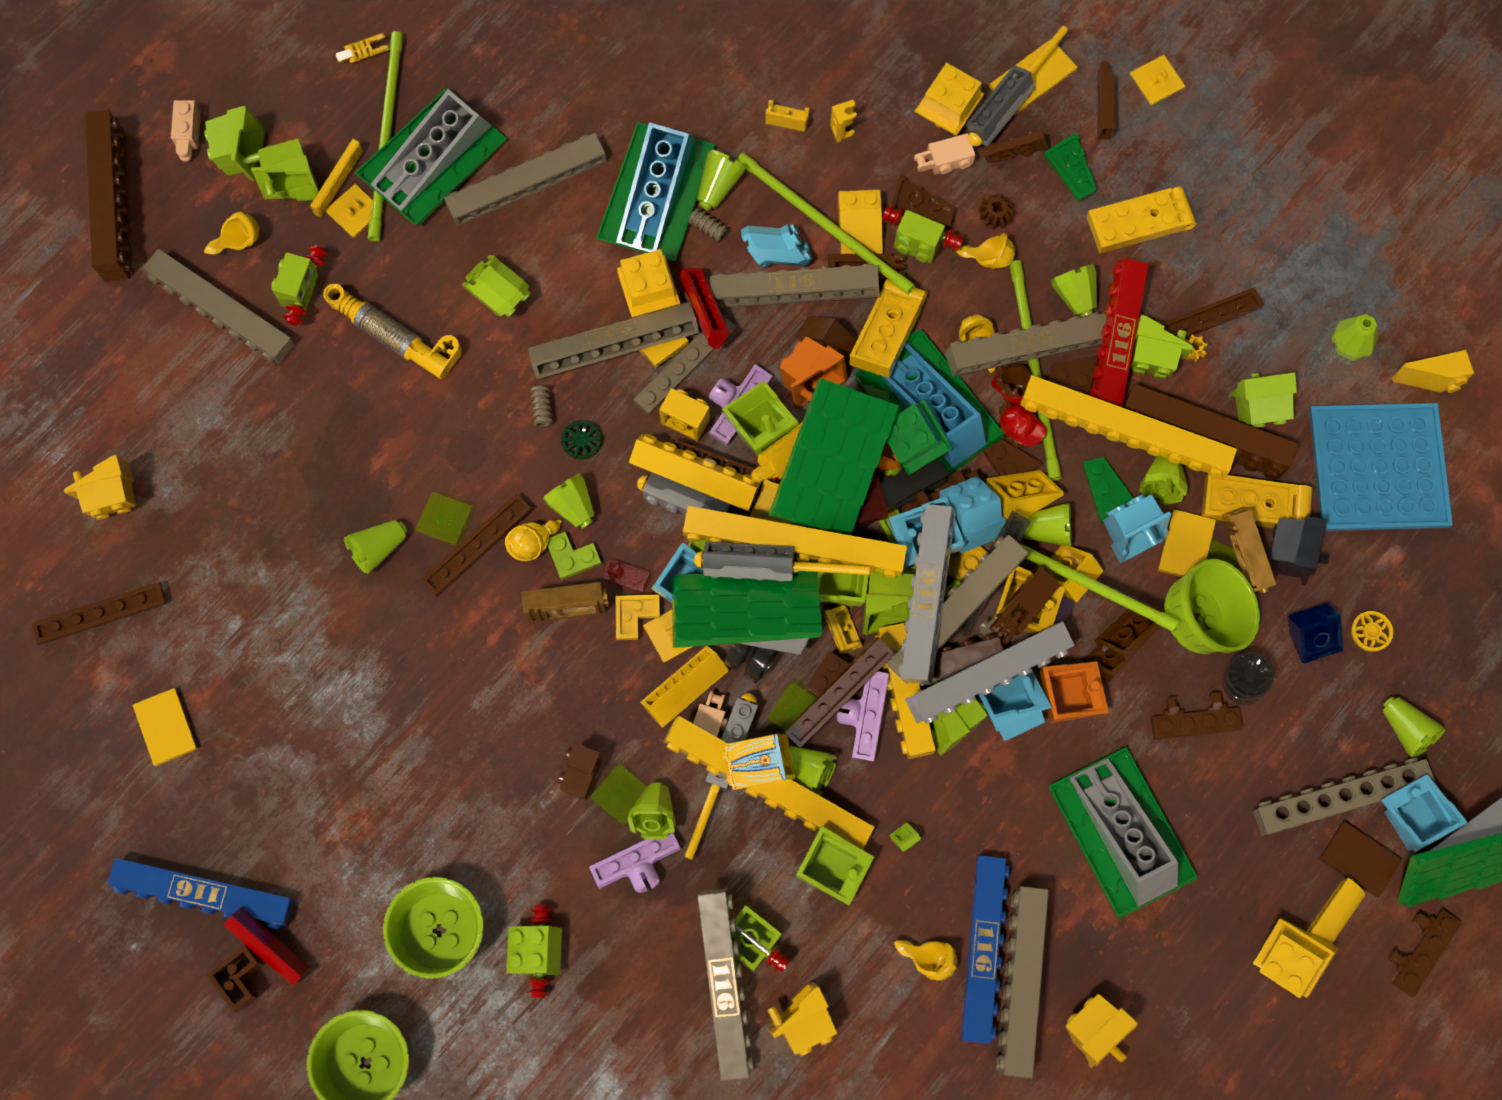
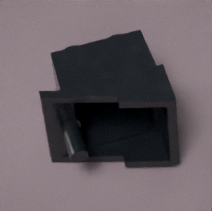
[1268,517,1329,585]

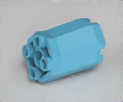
[741,224,812,269]

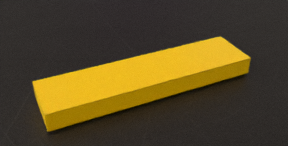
[310,139,363,218]

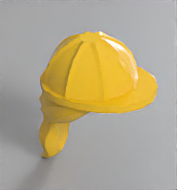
[204,212,260,254]
[955,233,1015,270]
[959,315,996,373]
[505,520,562,561]
[894,941,957,981]

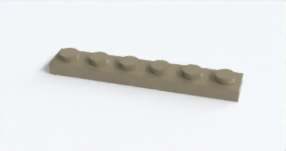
[634,313,736,416]

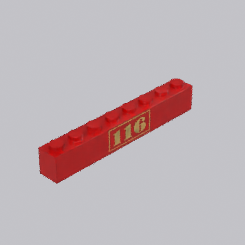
[1090,258,1149,407]

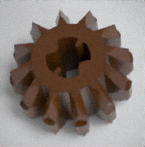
[978,193,1014,229]

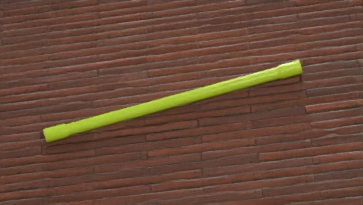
[367,31,404,242]
[737,152,915,295]
[1009,260,1062,481]
[992,536,1180,633]

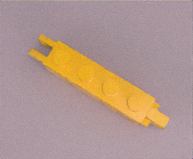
[751,422,802,482]

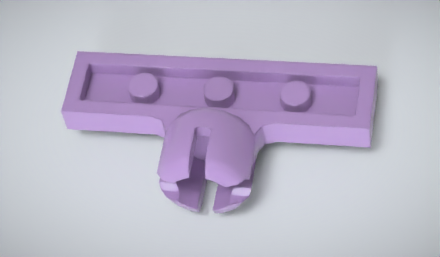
[709,364,772,445]
[837,672,890,761]
[589,832,681,893]

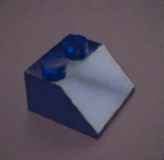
[1288,602,1343,664]

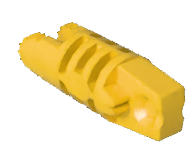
[336,33,389,64]

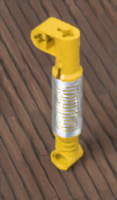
[323,284,462,379]

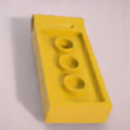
[1086,186,1197,254]
[850,279,927,378]
[1201,473,1312,528]

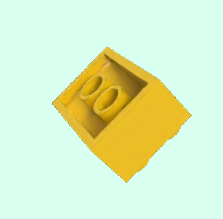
[838,190,883,254]
[1392,350,1474,393]
[986,470,1064,523]

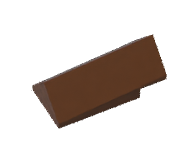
[1082,599,1165,686]

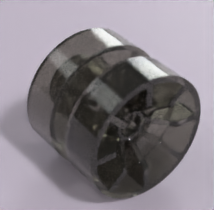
[724,643,778,684]
[1222,652,1274,705]

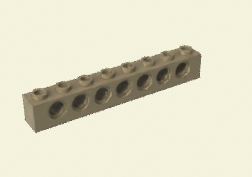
[1253,757,1436,837]

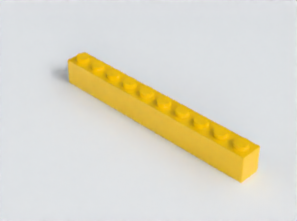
[1020,375,1237,479]
[683,506,907,578]
[663,716,874,850]

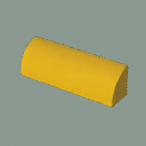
[640,646,729,728]
[1306,878,1366,944]

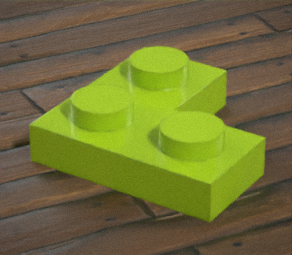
[547,532,602,580]

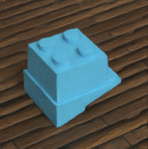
[940,476,1006,553]
[1103,494,1171,563]
[888,496,965,567]
[651,543,704,603]
[978,671,1052,741]
[1381,775,1467,852]

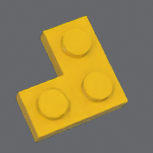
[616,595,660,640]

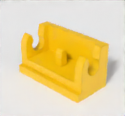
[765,100,809,132]
[830,100,857,143]
[824,605,863,656]

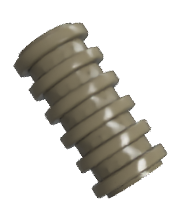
[689,208,728,242]
[530,385,553,427]

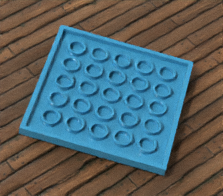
[1309,403,1453,531]

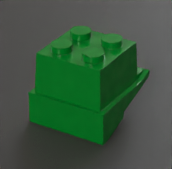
[886,399,953,476]

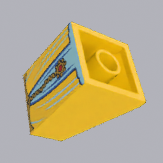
[723,734,796,790]

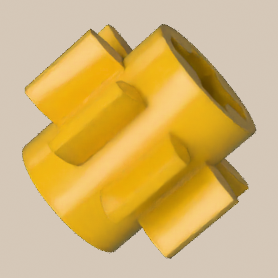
[1185,334,1208,362]

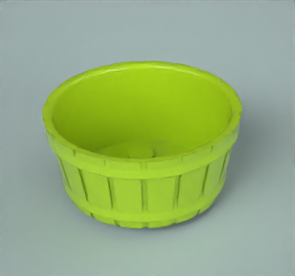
[1164,559,1260,654]
[383,877,483,978]
[307,1010,409,1100]

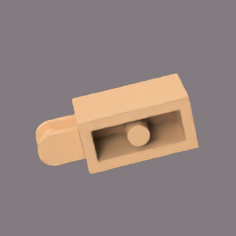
[171,100,201,162]
[914,133,975,175]
[693,691,728,738]

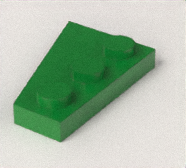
[1043,132,1096,203]
[1082,457,1134,524]

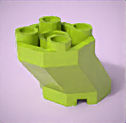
[462,255,530,317]

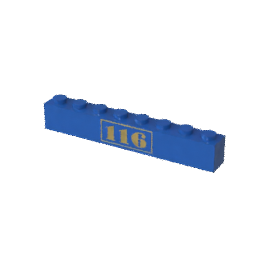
[960,856,1009,1044]
[107,858,295,930]

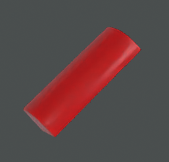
[680,268,729,349]
[224,907,310,986]

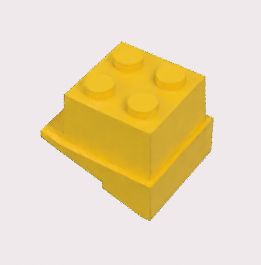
[914,63,984,136]
[617,249,680,318]
[64,455,136,520]
[994,566,1065,634]
[1253,918,1339,998]
[768,982,837,1056]
[1066,994,1138,1068]

